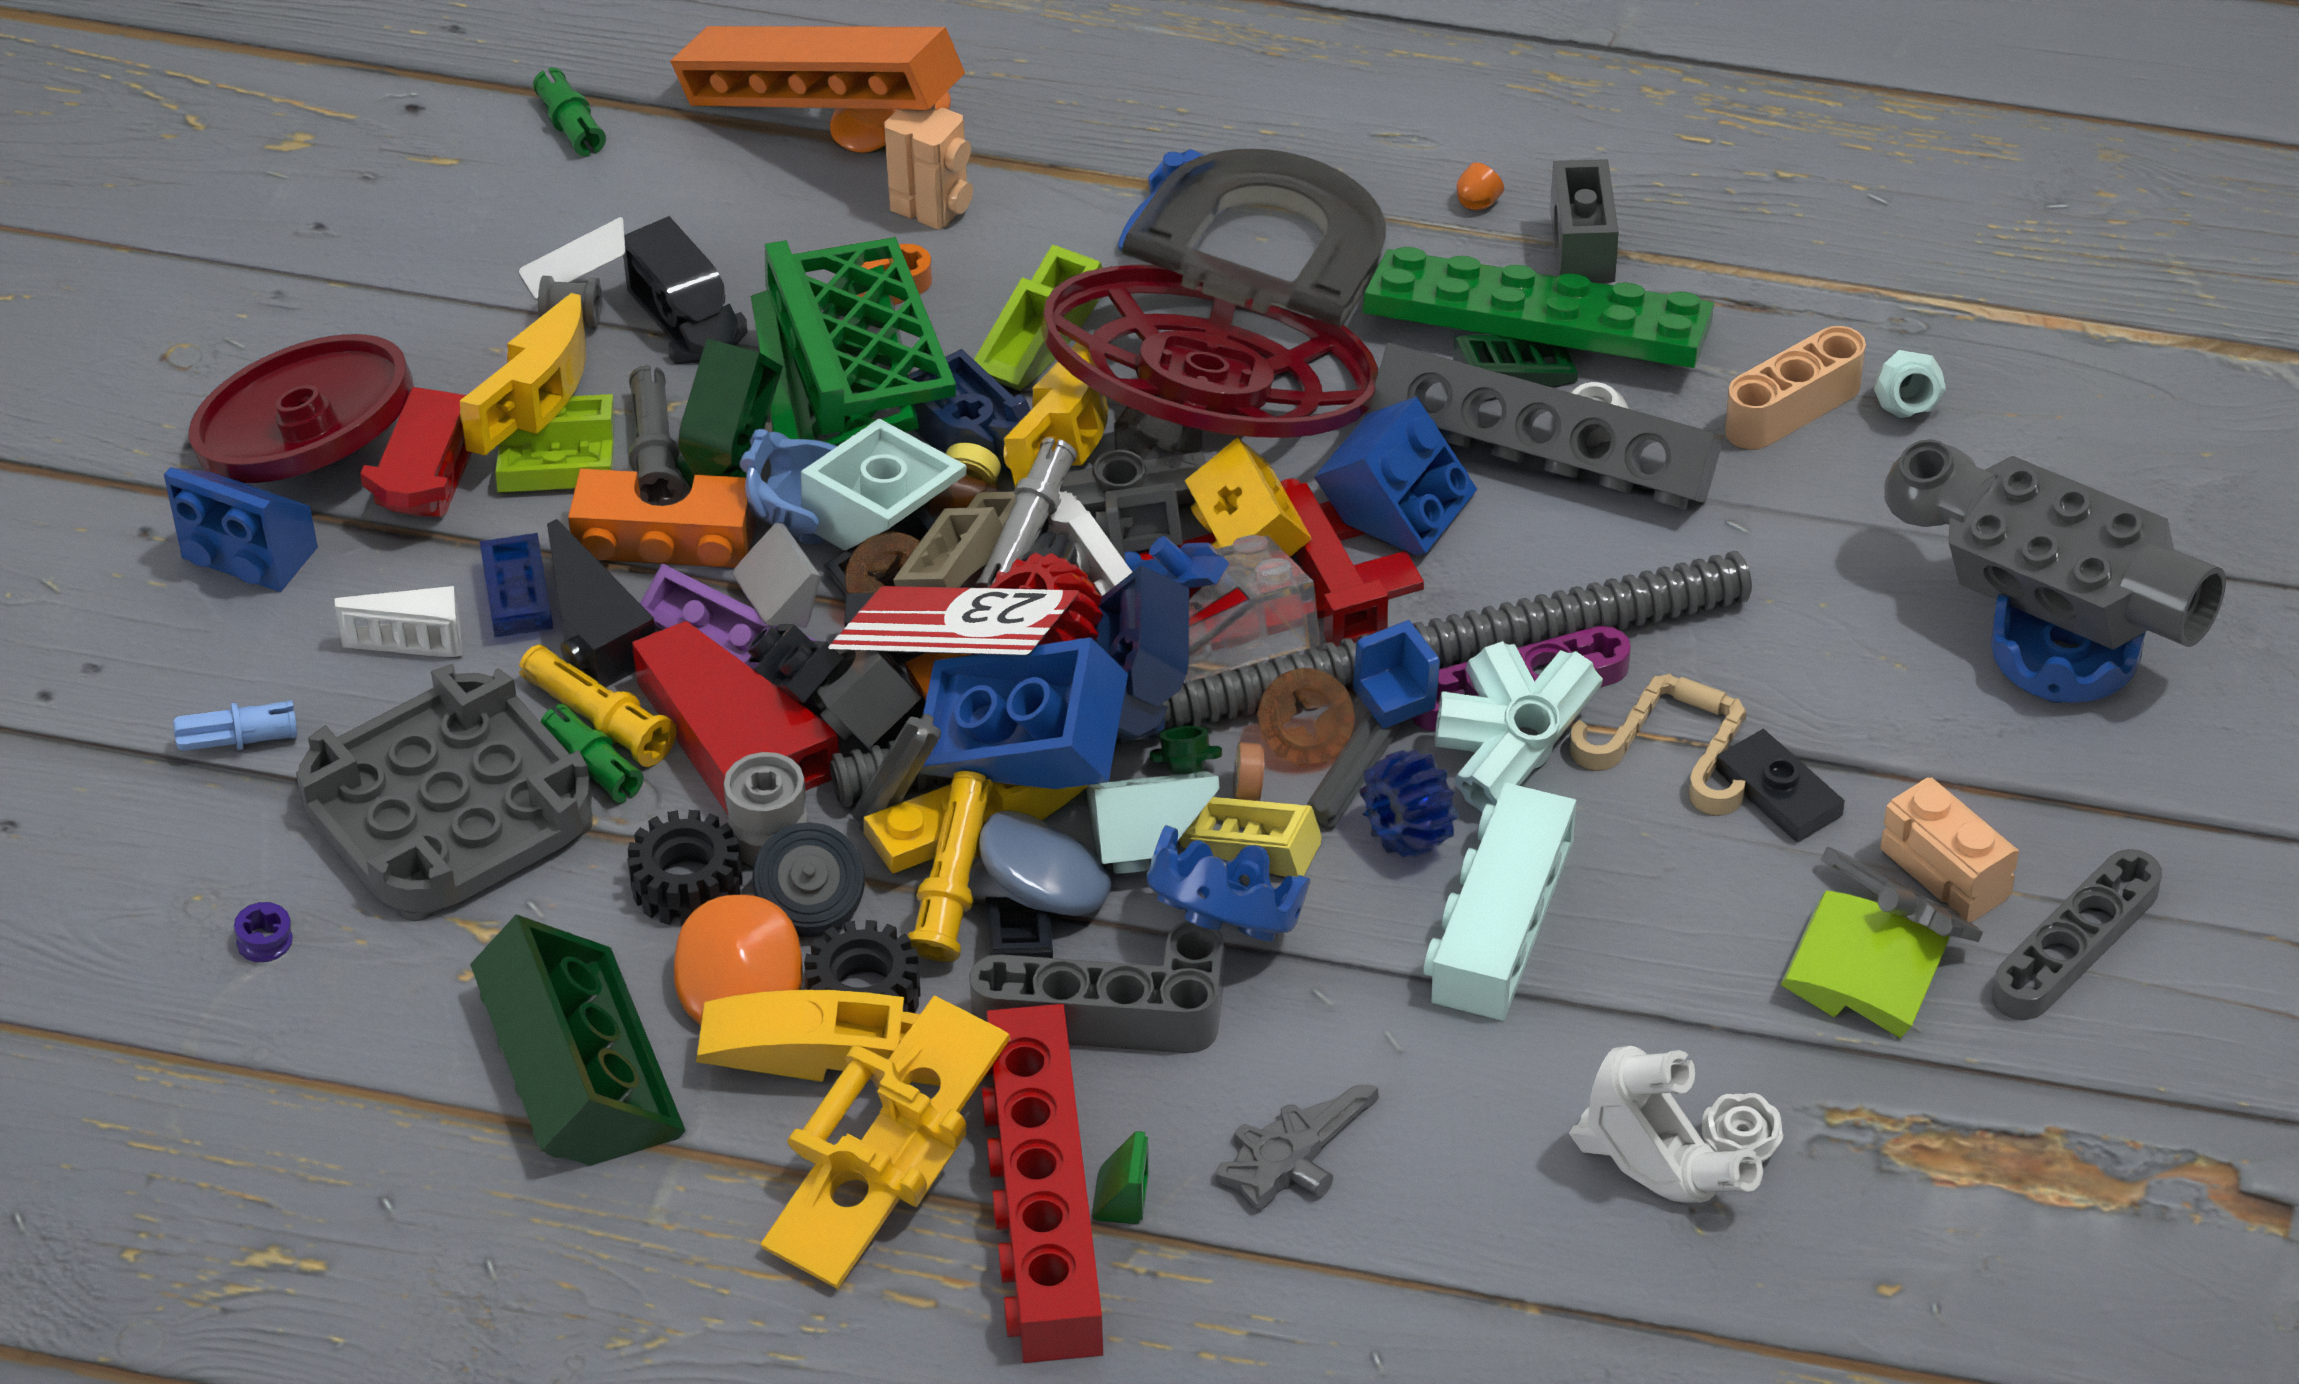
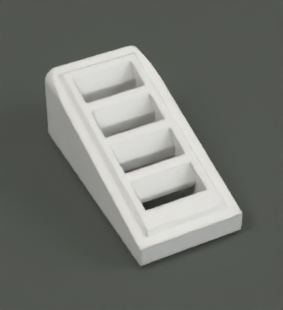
[334,586,462,657]

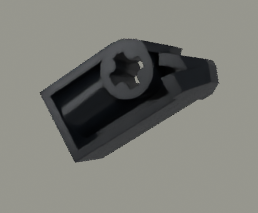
[623,216,748,364]

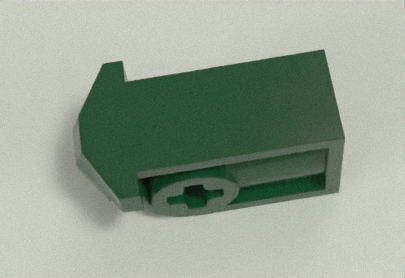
[676,338,783,489]

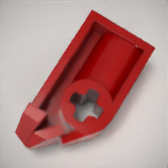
[360,387,472,517]

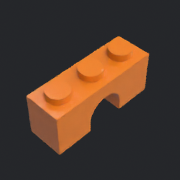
[568,469,757,568]

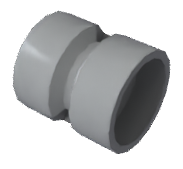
[723,752,808,867]

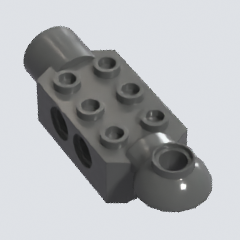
[1884,439,2226,650]

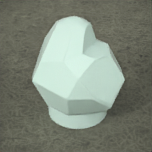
[1874,350,1946,418]

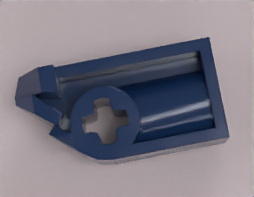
[908,349,1031,472]
[1094,566,1189,741]

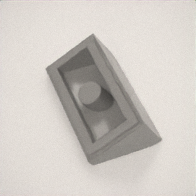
[733,523,821,628]

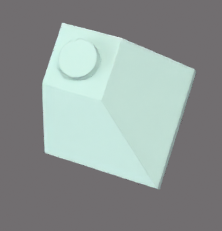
[801,419,967,551]
[1086,771,1220,874]

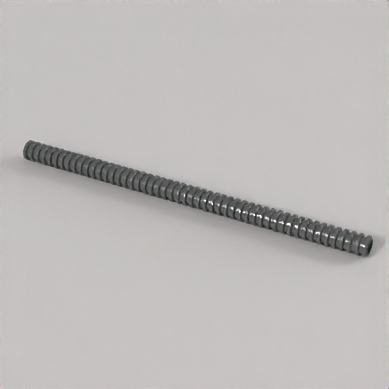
[830,551,1752,807]

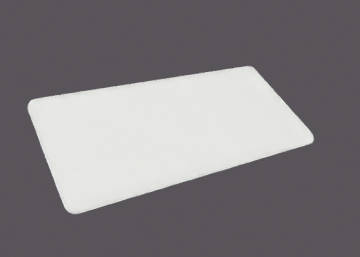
[519,217,625,299]

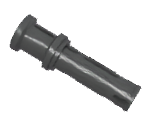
[628,365,684,506]

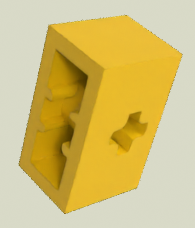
[1184,437,1312,583]

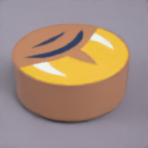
[1233,742,1264,801]

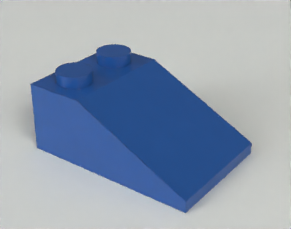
[919,638,1128,789]

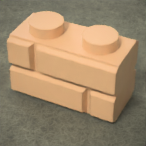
[884,104,973,230]
[1880,777,2019,923]

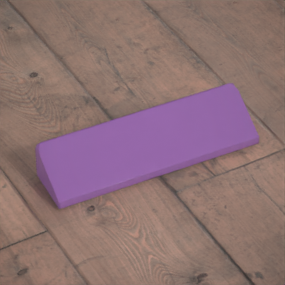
[640,563,819,709]

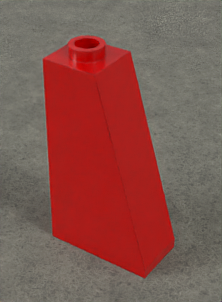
[632,621,839,815]

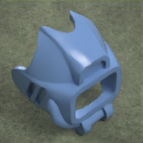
[740,429,837,544]

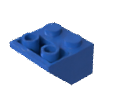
[1314,396,1477,556]
[164,467,318,592]

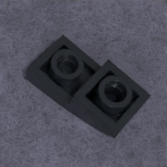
[745,624,844,703]

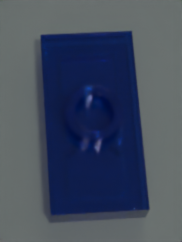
[479,533,553,638]

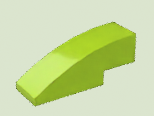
[974,244,1103,391]

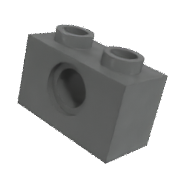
[1550,159,1619,283]
[810,650,922,748]

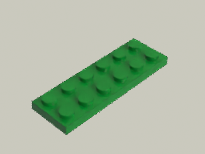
[1362,247,1714,368]

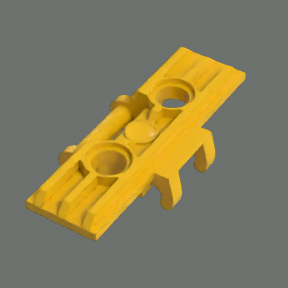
[761,995,1010,1289]

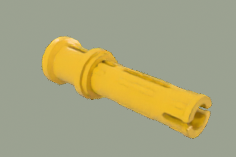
[519,644,677,767]
[907,771,993,962]

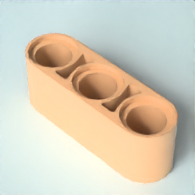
[1725,326,1866,450]

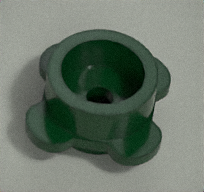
[1149,726,1222,774]

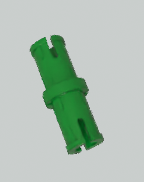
[533,67,606,157]
[540,704,644,803]

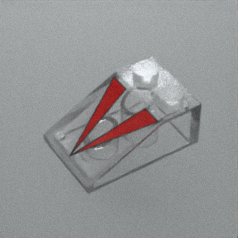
[1184,535,1320,683]

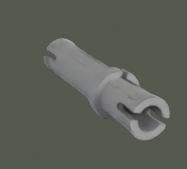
[975,437,1077,588]

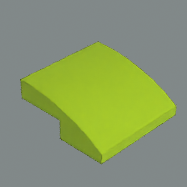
[495,394,614,492]
[1780,890,1950,1039]

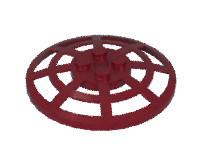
[1041,264,1378,438]

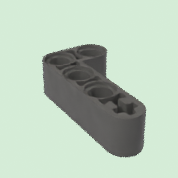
[969,921,1224,1053]

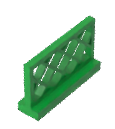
[765,237,956,435]
[750,264,919,446]

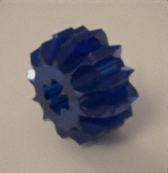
[1359,749,1459,857]

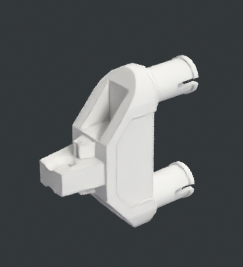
[1569,1046,1763,1203]

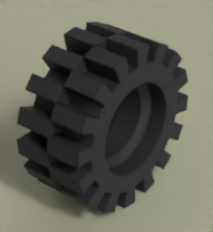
[627,810,743,926]
[804,920,921,1013]

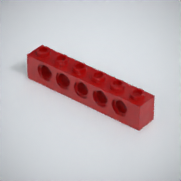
[981,1004,1103,1363]

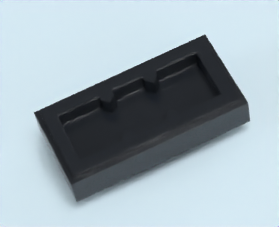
[1716,728,1845,842]

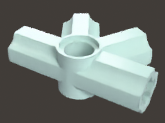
[1434,641,1603,812]

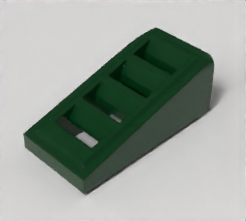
[1453,335,1578,400]

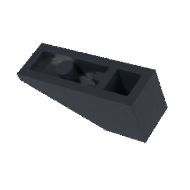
[547,519,656,688]

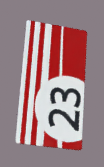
[828,586,1079,655]

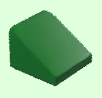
[1092,1131,1149,1224]

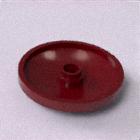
[189,334,414,483]

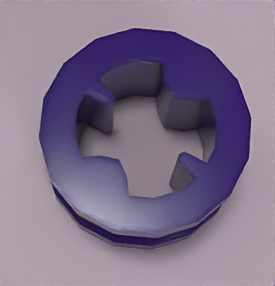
[234,902,293,962]

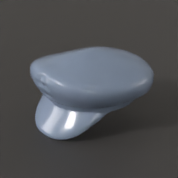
[968,811,1111,916]

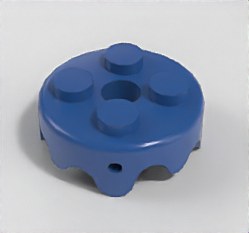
[1991,594,2146,703]
[1146,825,1310,942]

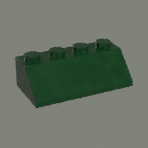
[470,914,686,1166]

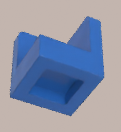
[1353,620,1440,729]

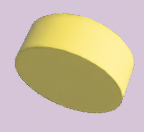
[945,443,1001,484]

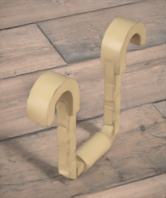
[1569,673,1746,816]

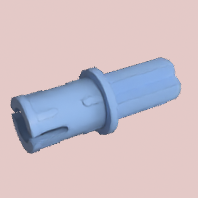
[173,700,297,751]

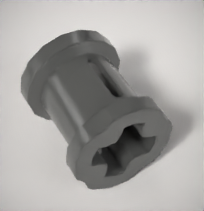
[538,275,602,328]

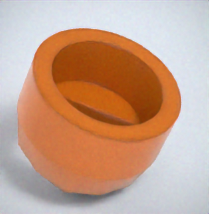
[1456,162,1504,211]

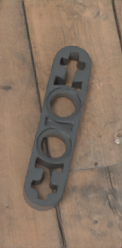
[1992,849,2162,1020]

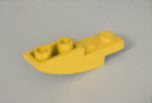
[460,293,586,456]
[1004,343,1109,487]
[864,782,1089,874]
[696,990,941,1086]

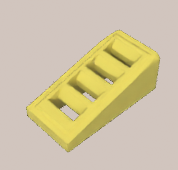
[1179,797,1322,877]

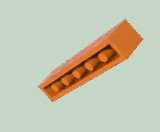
[670,26,965,110]

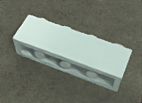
[1424,782,1577,1021]

